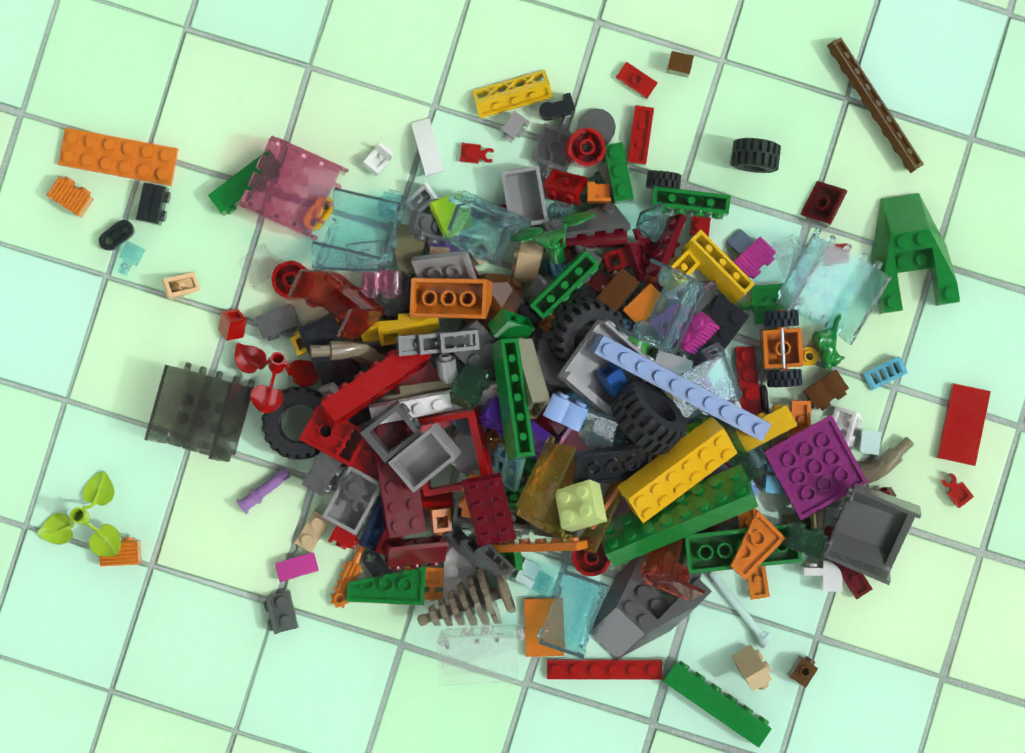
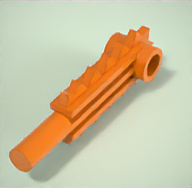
[330,545,365,609]

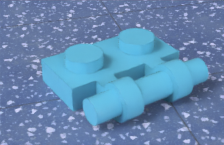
[492,443,526,492]

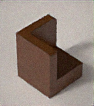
[666,51,694,78]

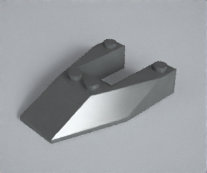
[589,546,712,659]

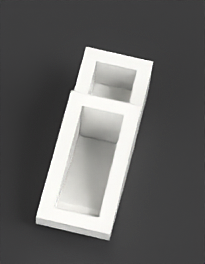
[411,118,445,177]

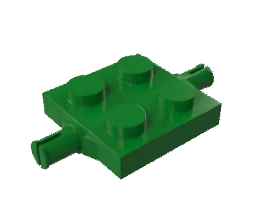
[739,282,805,325]

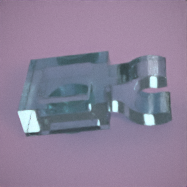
[117,241,145,276]

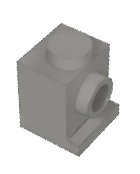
[501,111,530,143]

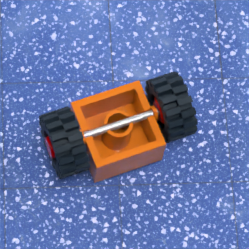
[759,309,803,388]

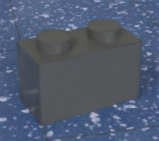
[255,304,300,341]

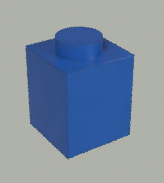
[595,362,629,397]

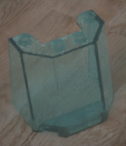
[312,187,404,272]

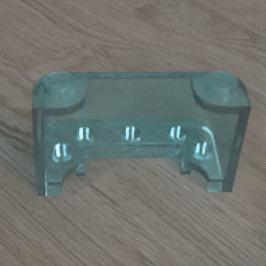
[536,569,609,659]

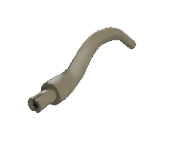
[310,341,386,367]
[816,437,914,536]

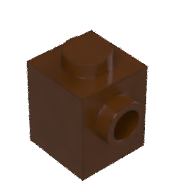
[787,656,819,688]

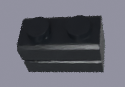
[136,182,171,226]

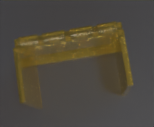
[516,435,624,553]

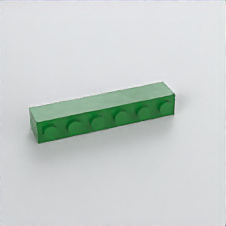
[491,338,535,461]
[662,660,772,748]

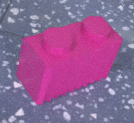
[733,236,776,279]
[673,311,719,355]

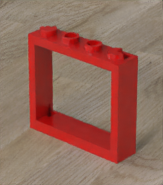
[406,406,494,497]

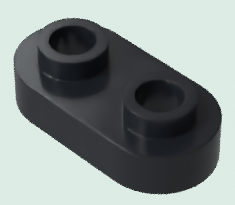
[99,220,135,251]

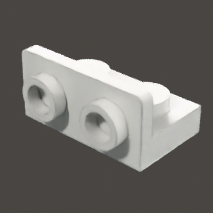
[833,406,863,450]

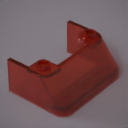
[287,269,385,339]
[640,523,720,601]

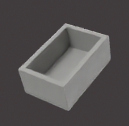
[501,165,549,231]
[388,422,462,493]
[322,466,380,535]

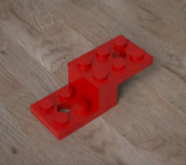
[299,405,378,480]

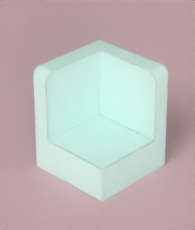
[858,430,882,455]
[514,557,541,588]

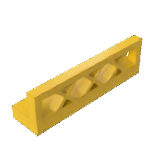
[472,70,553,119]

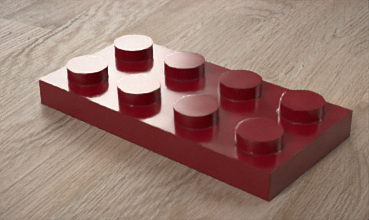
[462,472,517,546]

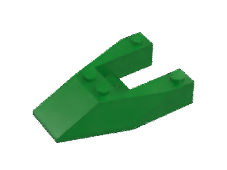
[871,193,960,315]

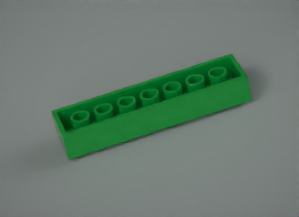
[598,464,759,567]

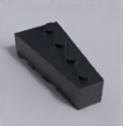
[690,293,749,378]

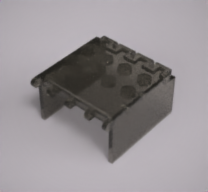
[144,362,255,462]

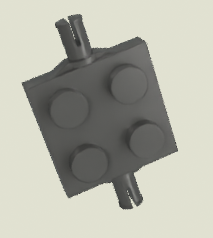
[531,116,572,179]

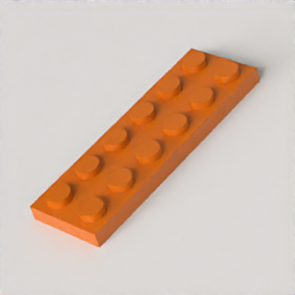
[58,127,179,187]

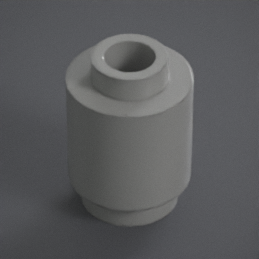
[436,353,458,384]

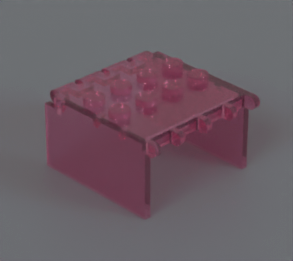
[239,136,349,241]

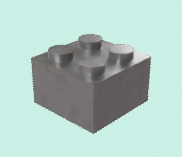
[302,451,345,496]

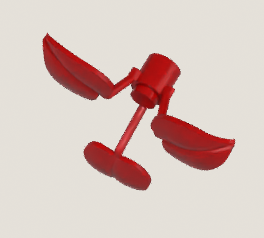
[234,343,319,413]

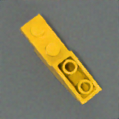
[359,313,440,346]

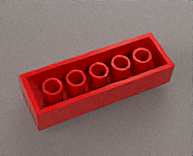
[319,349,431,430]

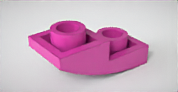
[274,552,319,583]

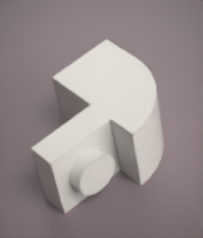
[801,559,843,592]

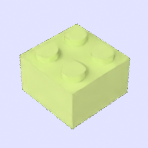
[554,479,607,532]

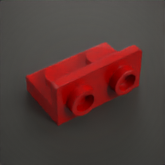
[543,169,588,206]

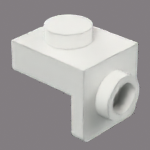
[362,142,394,177]

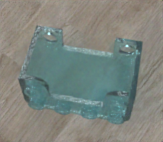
[652,342,743,426]

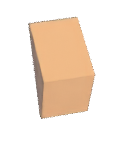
[162,272,200,300]

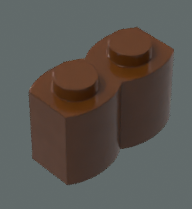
[802,369,849,411]

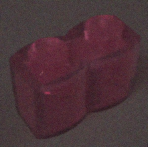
[362,270,401,298]

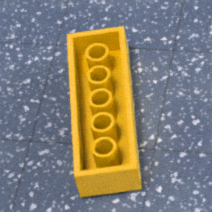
[617,416,737,523]

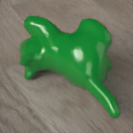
[812,314,845,369]

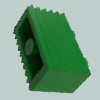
[488,309,535,340]

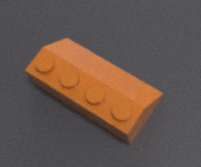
[409,278,493,319]

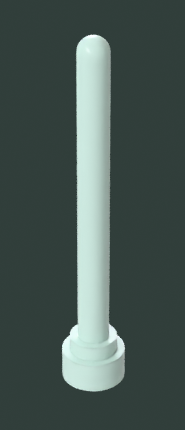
[708,571,774,648]

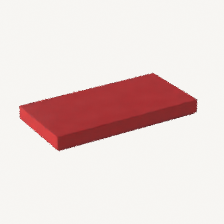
[937,383,991,466]

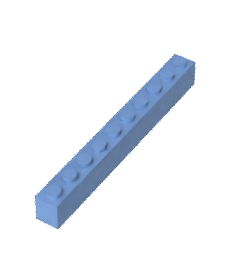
[589,332,771,441]

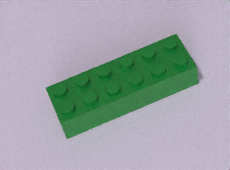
[680,522,803,574]

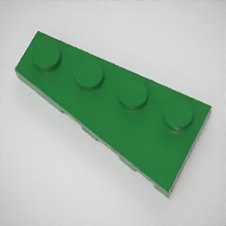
[346,566,427,606]

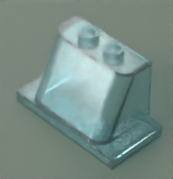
[443,190,532,264]

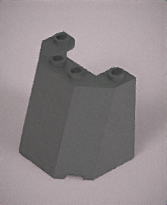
[821,483,922,585]

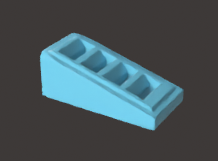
[862,356,908,391]

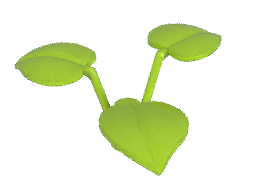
[37,471,121,557]

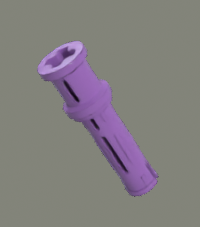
[236,467,291,514]

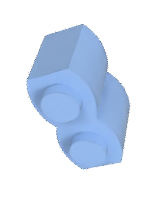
[543,391,589,432]

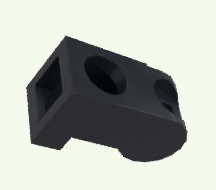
[539,92,576,121]

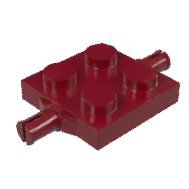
[624,227,662,290]

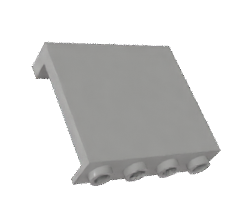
[557,319,655,424]

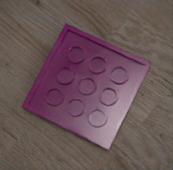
[763,415,868,520]

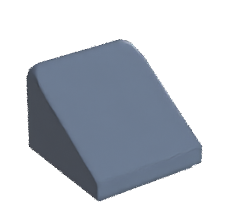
[726,229,754,255]

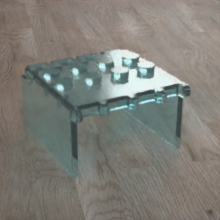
[776,227,892,345]

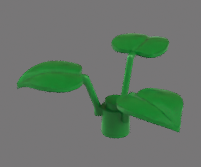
[510,212,596,265]

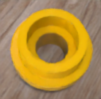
[803,347,819,366]

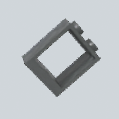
[360,399,422,462]

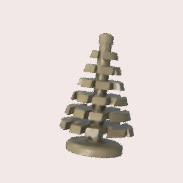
[417,568,516,627]

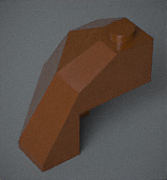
[464,273,524,340]

